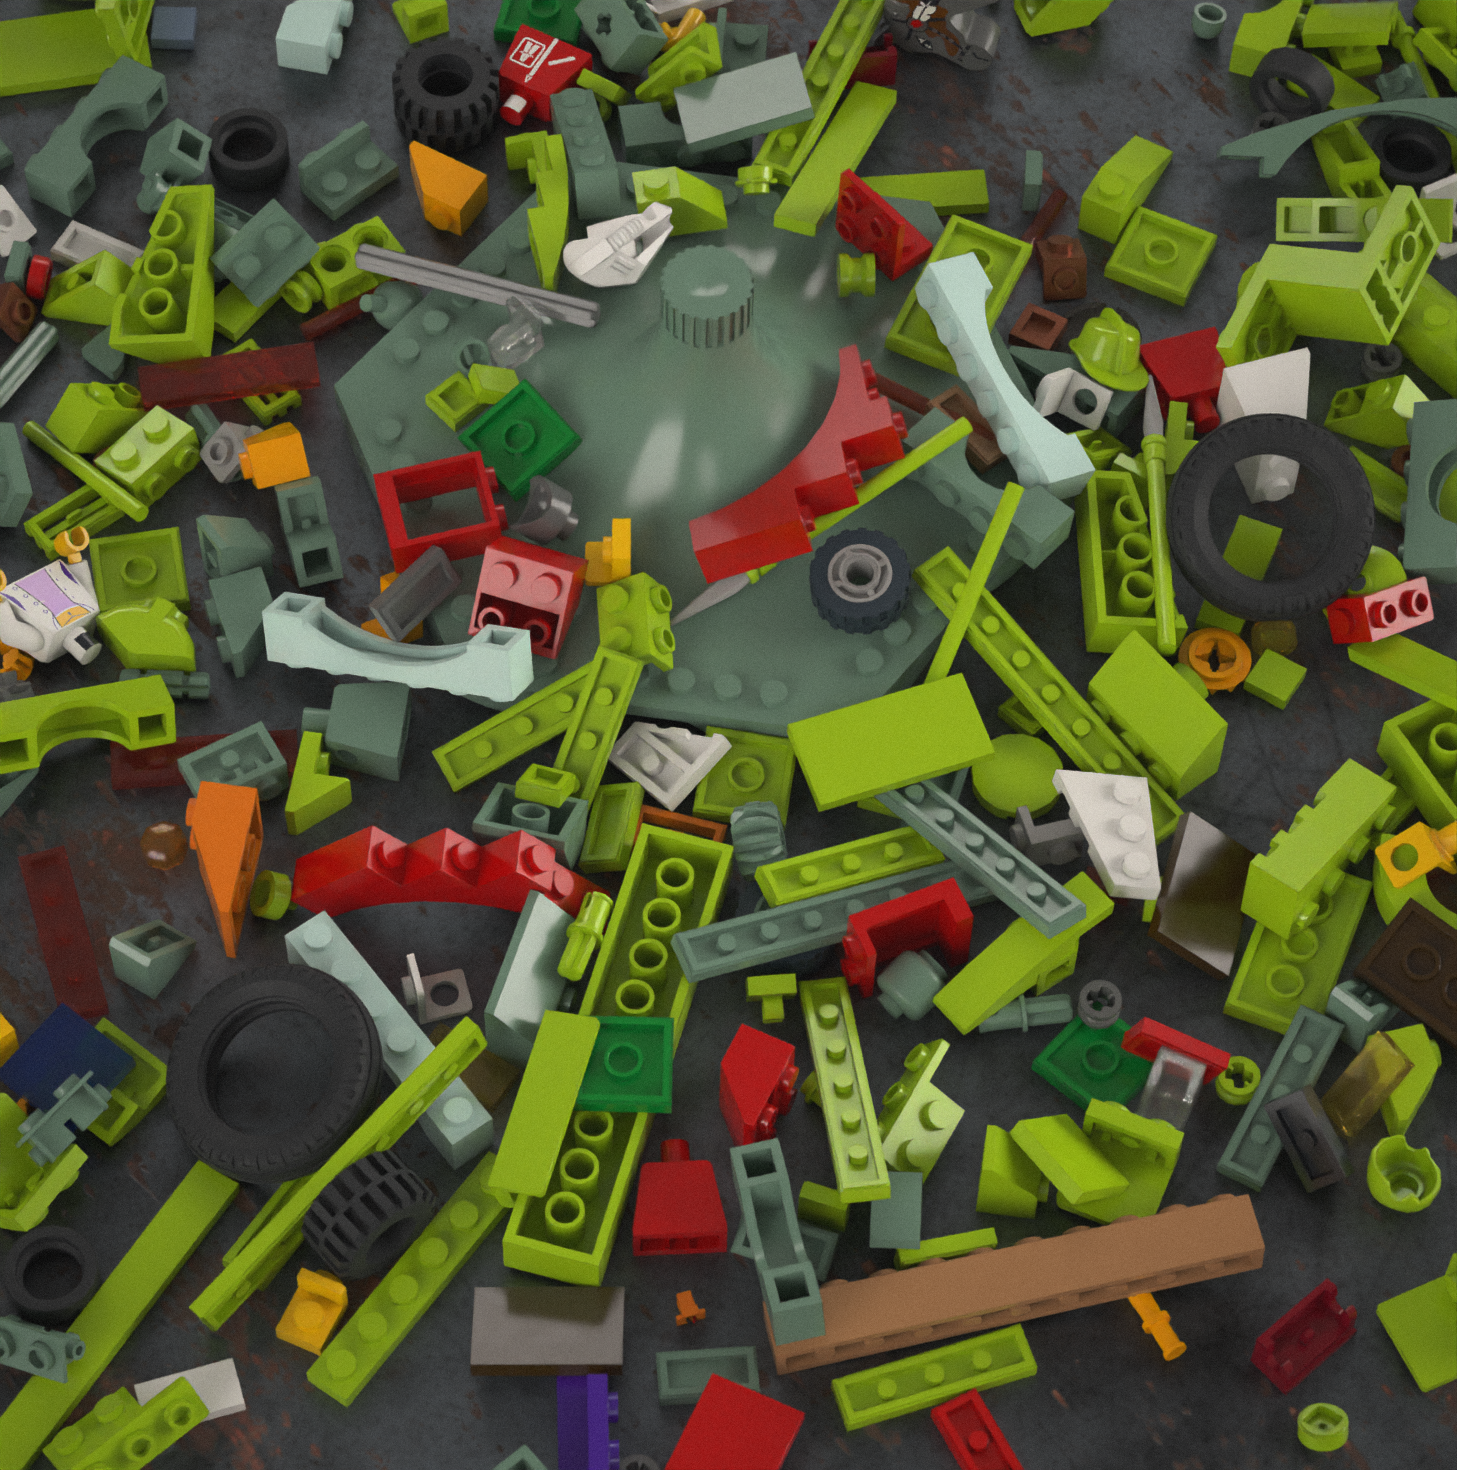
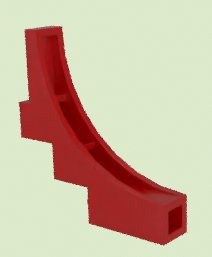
[689,344,909,584]
[290,825,610,935]

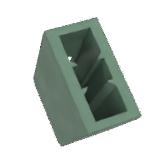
[301,682,412,781]

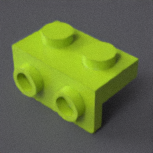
[635,22,722,112]
[94,406,202,507]
[596,571,675,672]

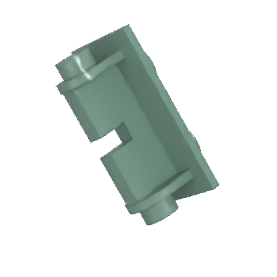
[15,1070,112,1167]
[0,1314,86,1384]

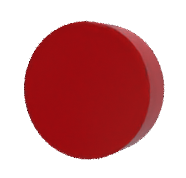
[26,254,53,300]

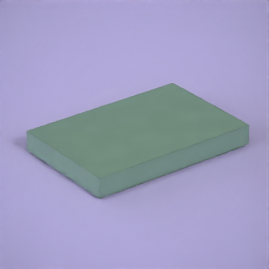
[673,52,815,155]

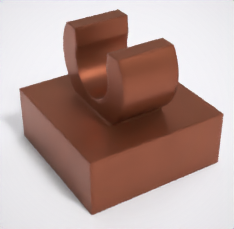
[1008,302,1068,351]

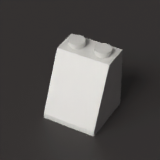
[1216,347,1311,504]

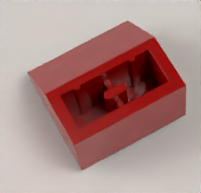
[468,535,589,660]
[719,1024,799,1147]

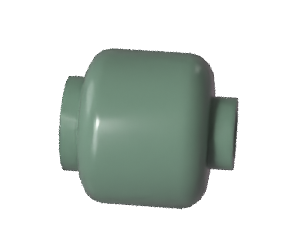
[877,949,948,1021]

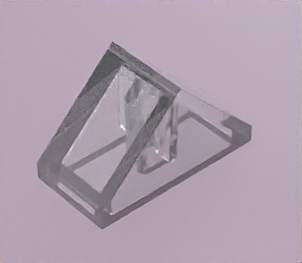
[1135,1045,1207,1132]

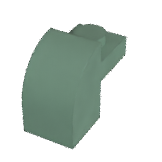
[274,476,344,588]

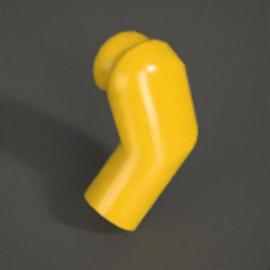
[658,8,706,52]

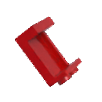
[840,877,974,999]

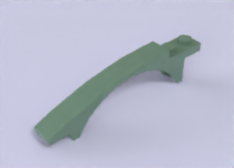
[1216,97,1457,178]

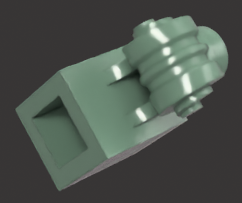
[137,118,212,215]

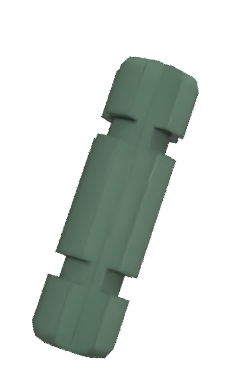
[119,669,211,699]

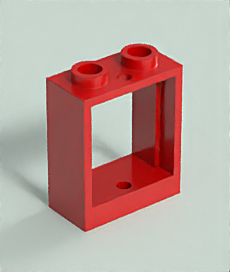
[373,451,509,574]

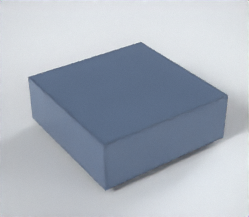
[151,6,197,50]

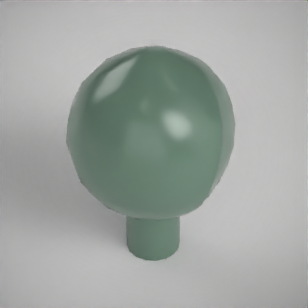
[360,280,424,330]

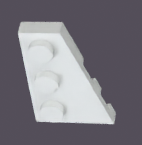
[1052,769,1161,900]

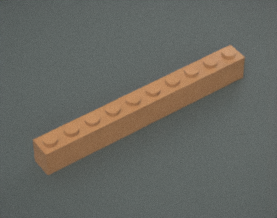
[763,1194,1265,1376]

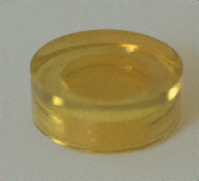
[1251,620,1298,656]

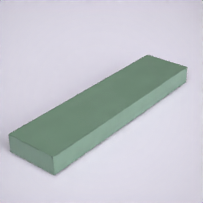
[1216,1004,1345,1192]

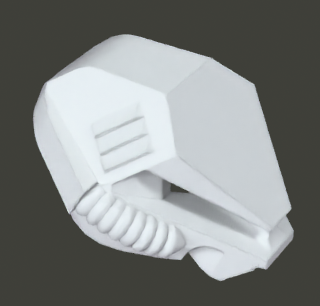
[563,202,674,288]

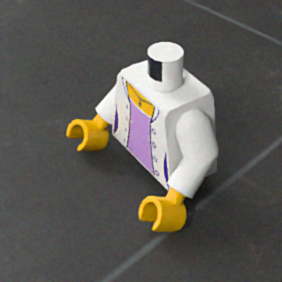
[0,526,102,665]

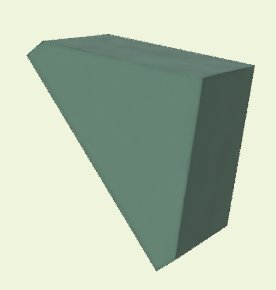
[109,919,197,1000]
[1324,978,1400,1053]
[870,1171,923,1249]

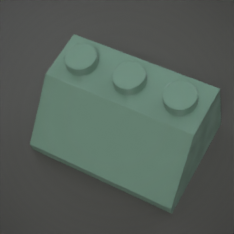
[484,889,592,1068]

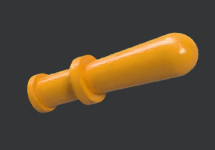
[1128,1293,1187,1361]

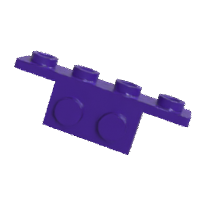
[557,1374,620,1470]

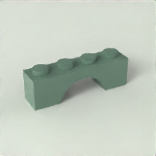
[24,55,169,218]
[550,88,622,220]
[1398,399,1457,585]
[896,407,1075,569]
[729,1138,826,1346]

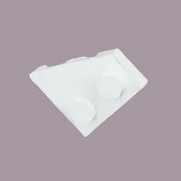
[608,721,732,812]

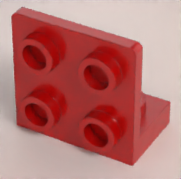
[835,168,933,281]

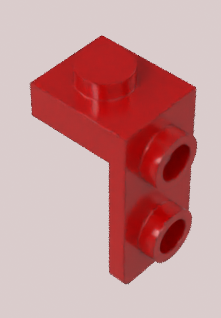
[1326,576,1434,644]

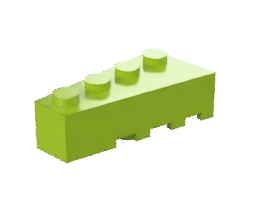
[1074,470,1188,657]
[1240,758,1397,940]

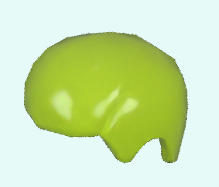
[1366,1134,1441,1213]

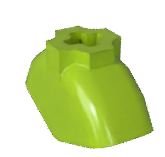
[95,597,196,676]

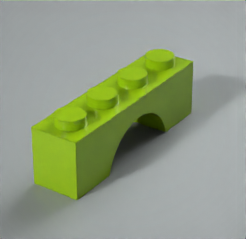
[1229,0,1314,82]
[0,674,176,774]

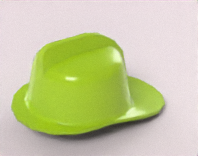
[1068,307,1149,391]

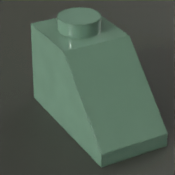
[196,515,275,579]

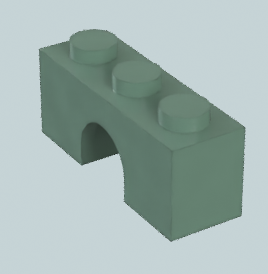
[618,101,753,168]

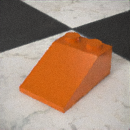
[186,781,264,958]

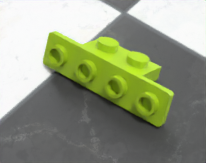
[1412,0,1457,92]
[837,1038,965,1190]
[42,1377,209,1470]

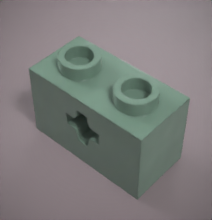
[574,0,669,75]

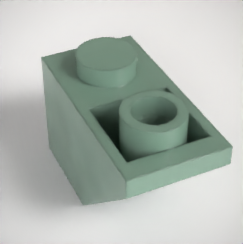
[203,566,273,678]

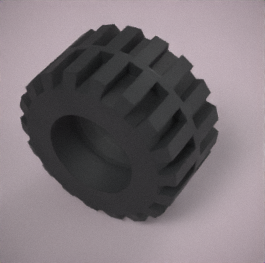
[392,36,500,152]
[301,1150,436,1282]

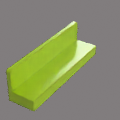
[487,1010,600,1208]

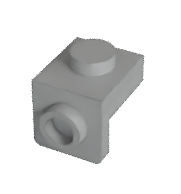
[199,421,264,484]
[1009,805,1085,866]

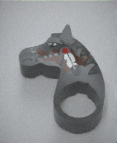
[874,0,1001,71]

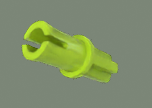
[557,891,614,981]

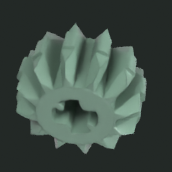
[730,801,788,882]

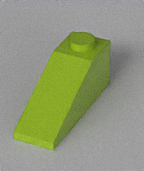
[1078,135,1174,245]

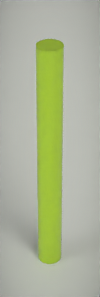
[22,421,149,522]

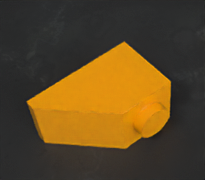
[409,140,488,237]
[238,422,311,489]

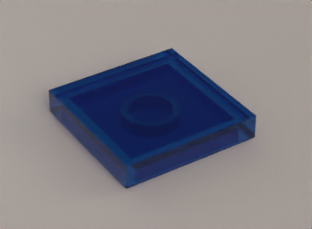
[0,1002,136,1133]

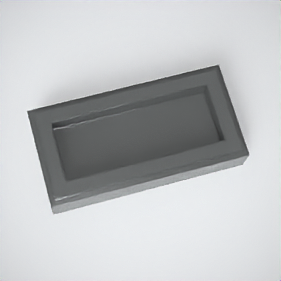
[368,545,463,642]

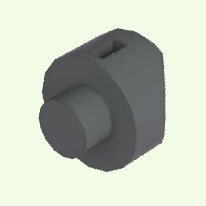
[509,475,579,546]

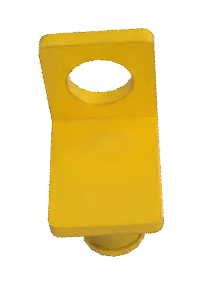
[1375,820,1457,889]

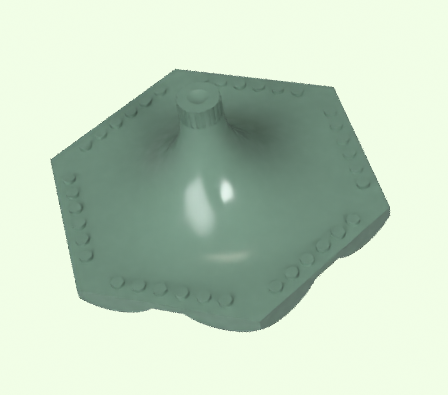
[334,162,1076,738]

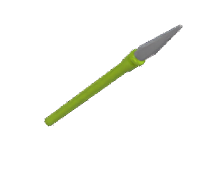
[1141,374,1177,655]
[670,416,973,626]

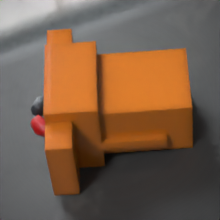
[676,1290,706,1326]

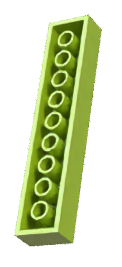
[502,823,734,1287]

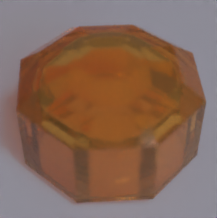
[140,820,188,870]

